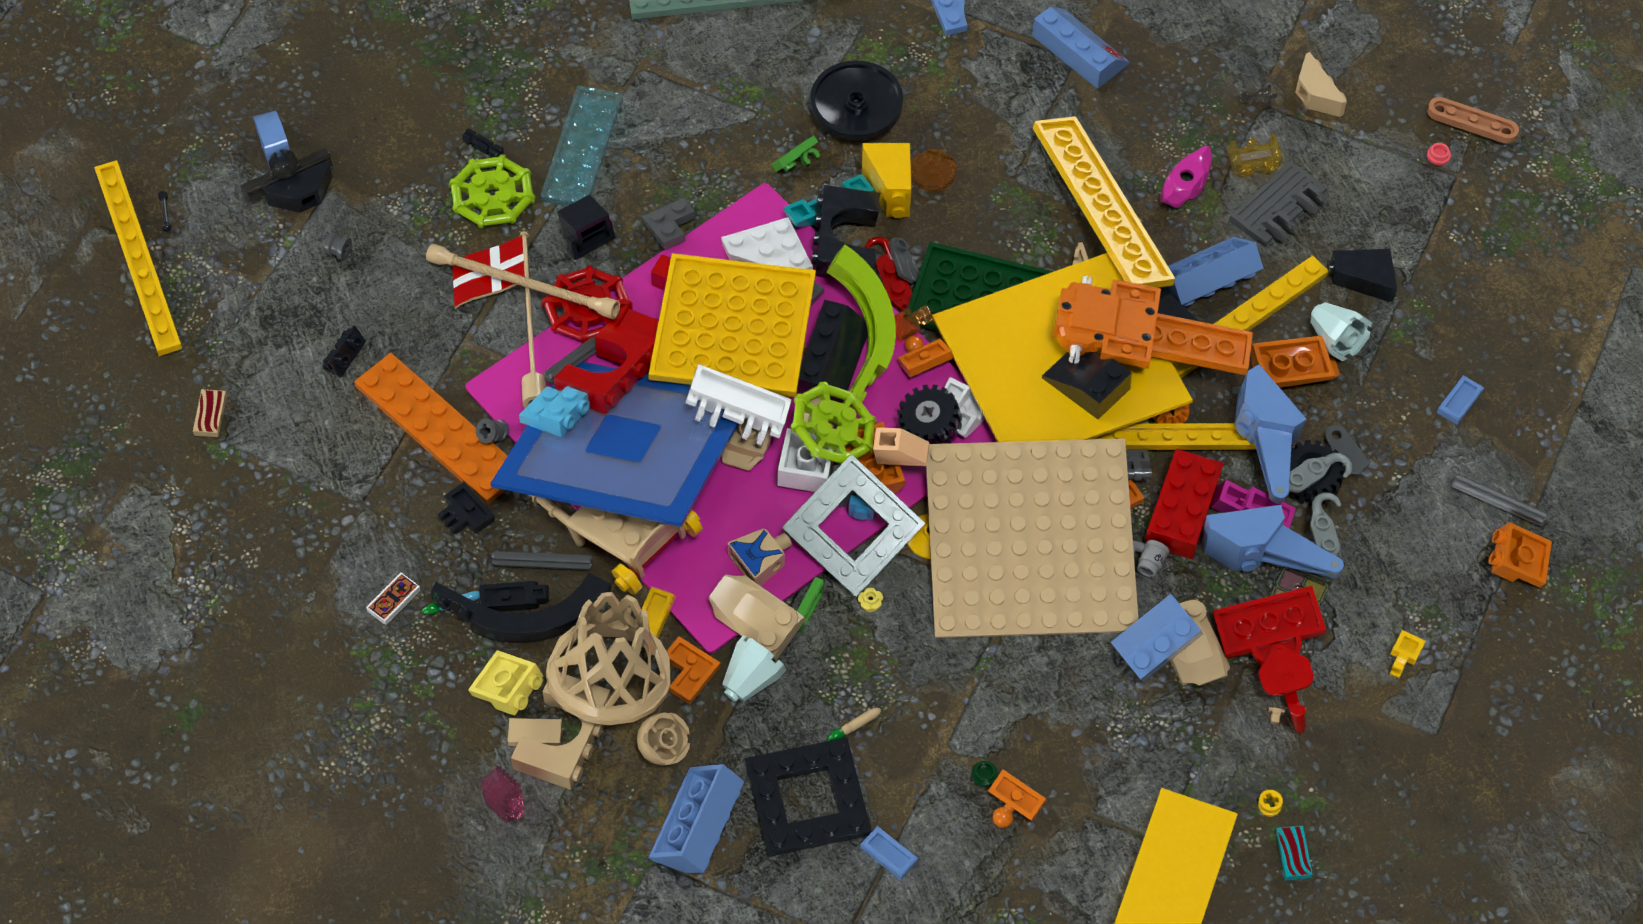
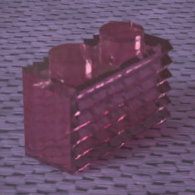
[481,766,525,823]

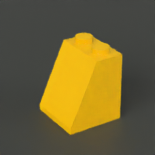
[862,143,911,218]

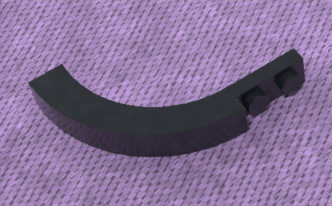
[431,573,611,643]

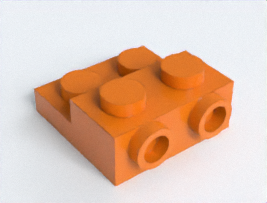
[1489,522,1552,588]

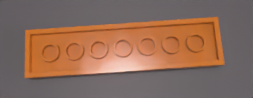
[354,352,508,505]

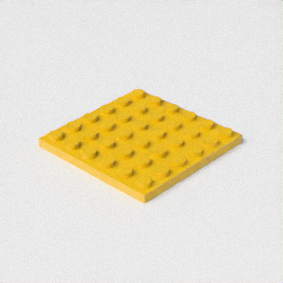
[649,253,816,397]

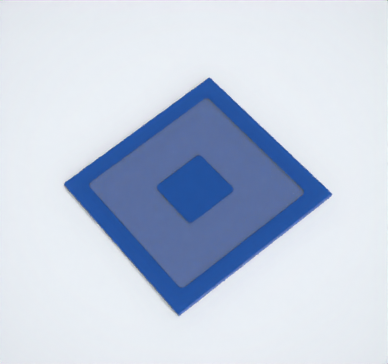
[490,362,739,527]

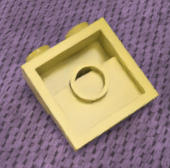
[468,650,543,716]

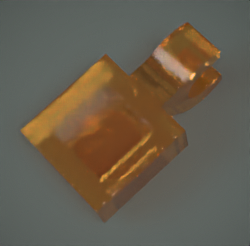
[894,305,933,342]

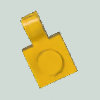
[1390,630,1426,678]

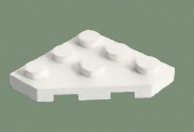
[721,217,813,270]

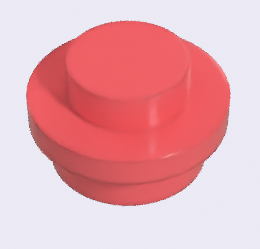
[1427,143,1451,165]

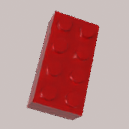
[1145,449,1224,560]

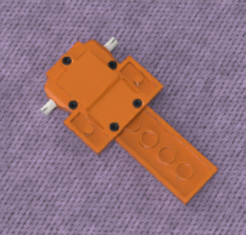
[1053,276,1253,375]

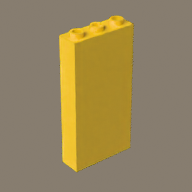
[1114,788,1238,924]

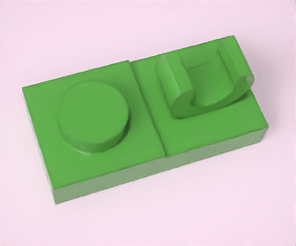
[771,135,820,172]

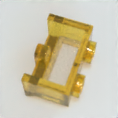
[1226,133,1283,177]

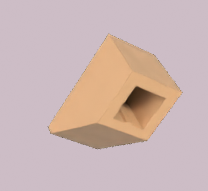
[873,427,929,466]

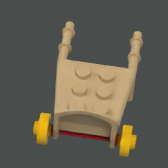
[529,495,703,595]

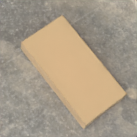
[508,718,562,746]

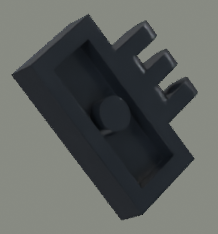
[438,482,495,534]

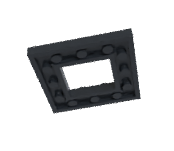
[745,737,872,857]

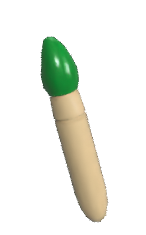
[827,707,881,741]

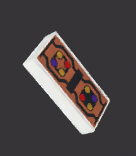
[366,573,421,625]

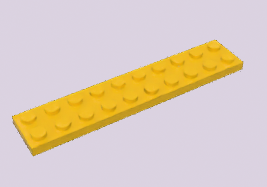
[1033,116,1175,288]

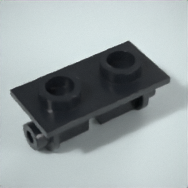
[322,325,366,378]

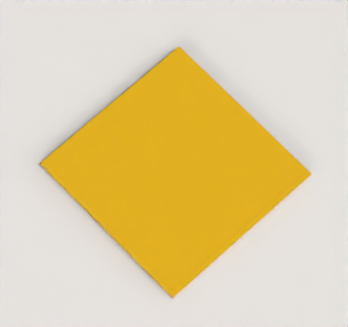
[932,253,1193,442]

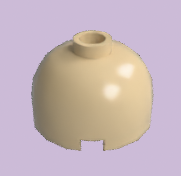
[637,712,690,765]

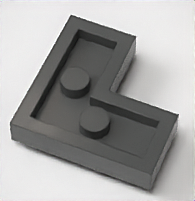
[642,198,696,250]

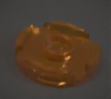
[911,149,957,192]

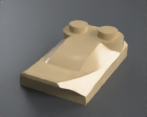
[722,396,788,471]
[708,574,806,660]
[1171,600,1230,686]

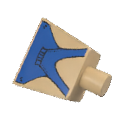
[728,529,792,586]

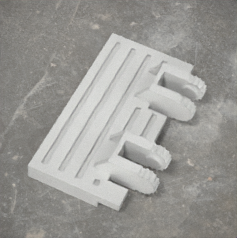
[685,364,792,445]

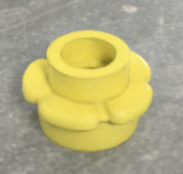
[858,588,883,612]

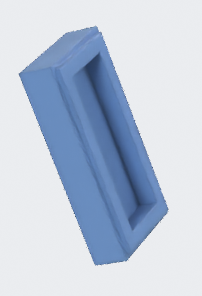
[1437,375,1484,425]
[860,826,918,880]

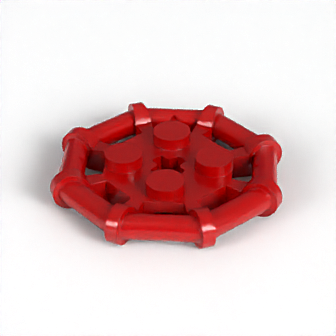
[542,265,633,344]

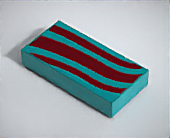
[1276,826,1313,881]

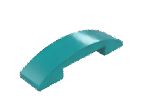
[783,174,875,227]

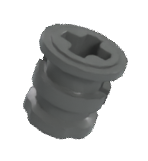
[476,419,509,443]

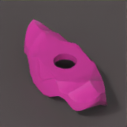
[1160,146,1212,208]

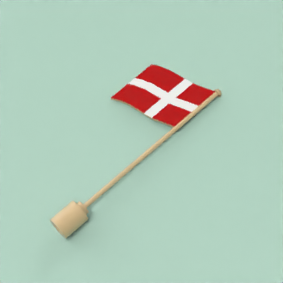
[453,231,546,408]

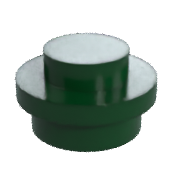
[971,761,998,787]

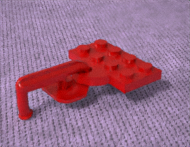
[1213,586,1326,734]

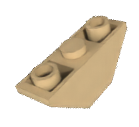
[1295,52,1347,117]

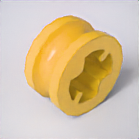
[1258,790,1283,817]

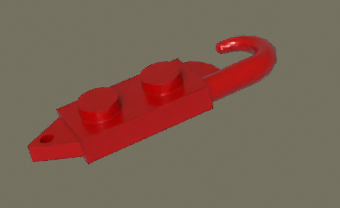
[865,237,912,315]

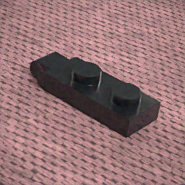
[479,581,549,611]

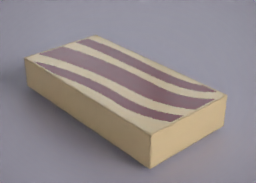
[193,389,227,437]

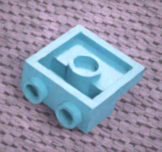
[519,386,590,437]

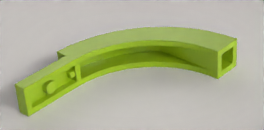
[827,244,896,408]

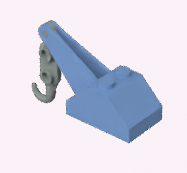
[1234,364,1352,503]
[1201,492,1344,578]

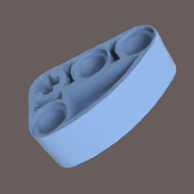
[253,110,294,173]

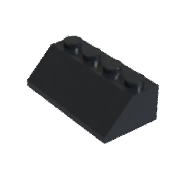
[797,300,868,403]

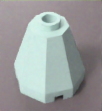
[1310,302,1372,361]
[722,635,786,702]

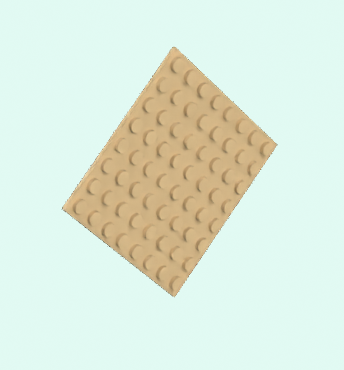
[926,438,1139,638]

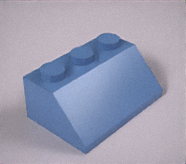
[1111,594,1203,682]

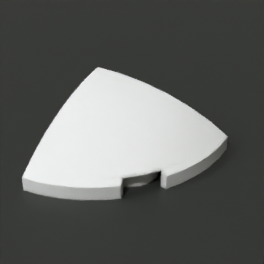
[945,377,985,438]

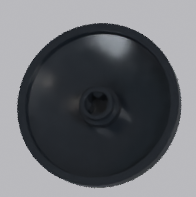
[810,61,903,140]

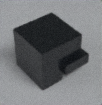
[557,194,616,259]

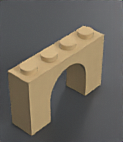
[511,672,611,790]

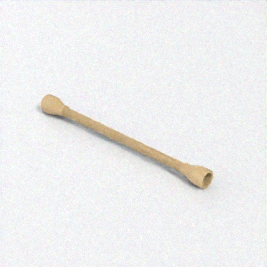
[426,244,620,319]

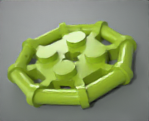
[449,154,536,228]
[791,382,877,465]

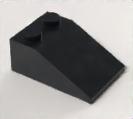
[1042,352,1132,419]

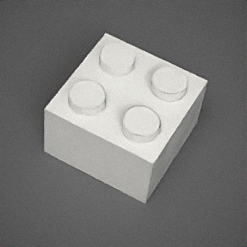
[778,428,836,492]

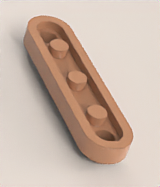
[1427,97,1519,144]

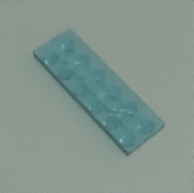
[540,85,623,206]

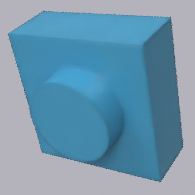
[849,495,875,521]

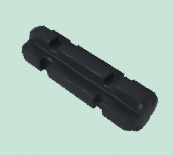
[462,128,504,157]

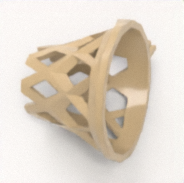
[546,592,670,725]

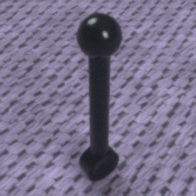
[158,191,171,232]

